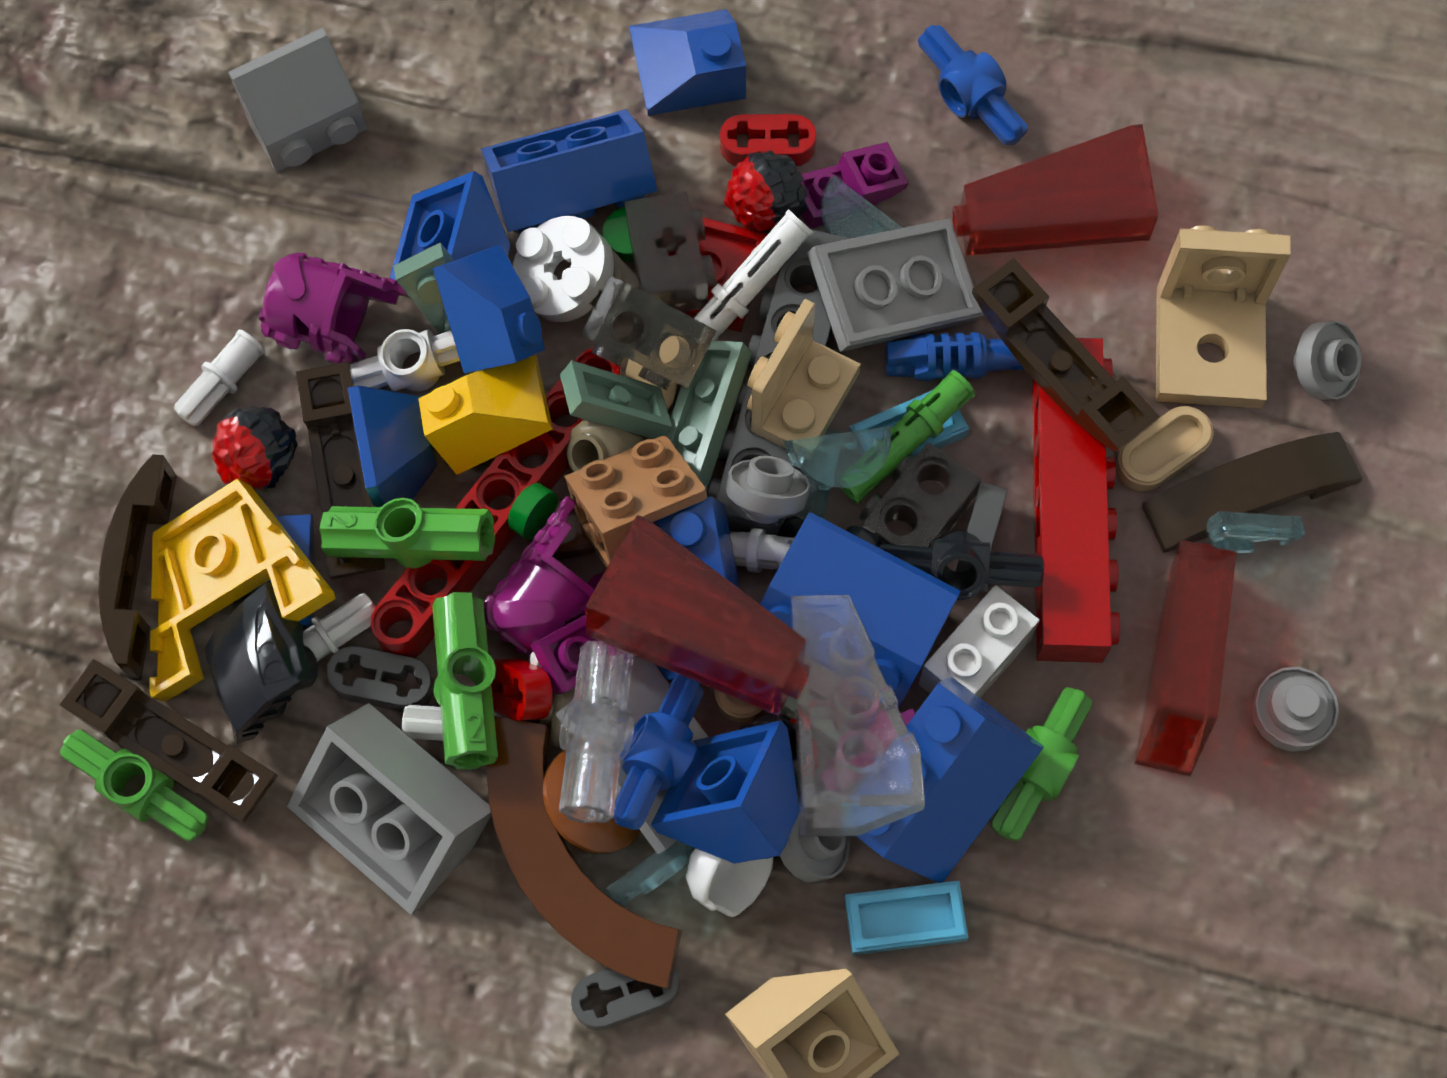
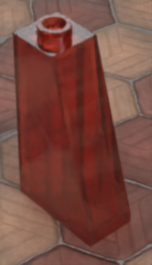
[952,124,1159,256]
[586,515,811,716]
[1135,540,1237,776]

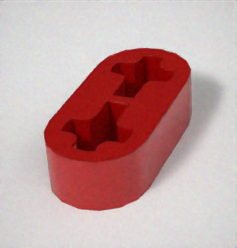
[720,114,817,166]
[491,658,553,720]

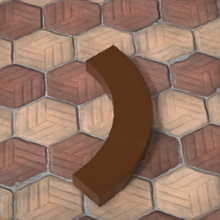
[486,716,682,989]

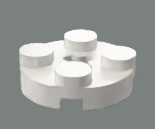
[513,216,614,322]

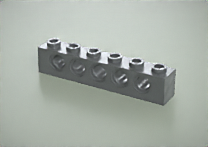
[707,230,851,536]

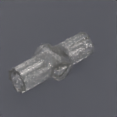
[559,640,634,823]

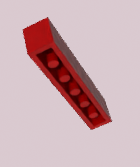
[1032,338,1120,663]

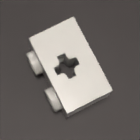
[918,585,1039,698]

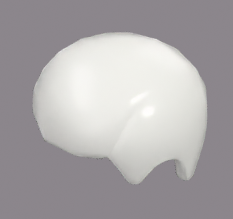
[686,848,773,917]

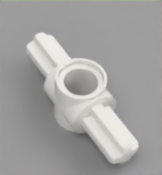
[350,329,460,392]

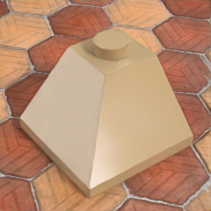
[725,969,900,1078]

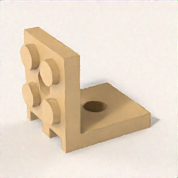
[1156,226,1291,409]

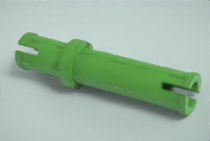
[835,370,976,504]

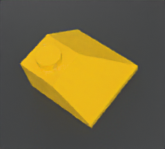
[418,355,553,475]

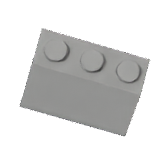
[287,703,492,915]

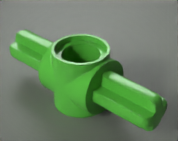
[991,687,1093,842]
[60,729,209,842]

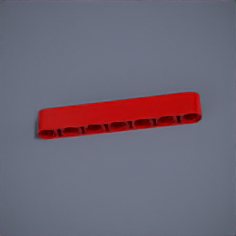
[370,348,622,658]

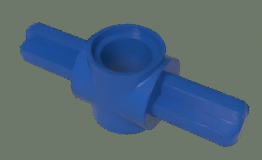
[918,25,1028,146]
[611,675,704,830]

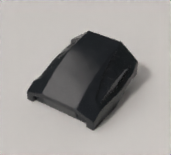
[205,582,318,744]

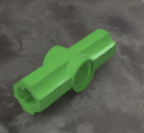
[319,498,496,568]
[432,592,498,769]

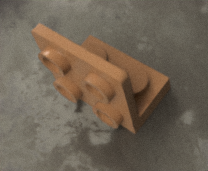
[565,436,707,585]

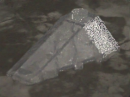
[791,595,925,837]

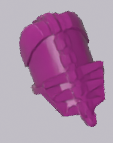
[259,252,409,364]
[484,496,619,656]

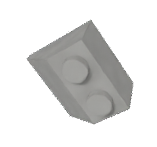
[228,27,367,173]

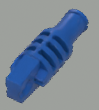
[885,332,1025,381]

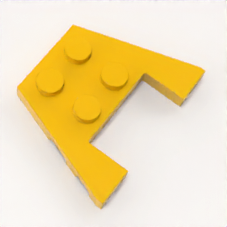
[149,479,336,702]

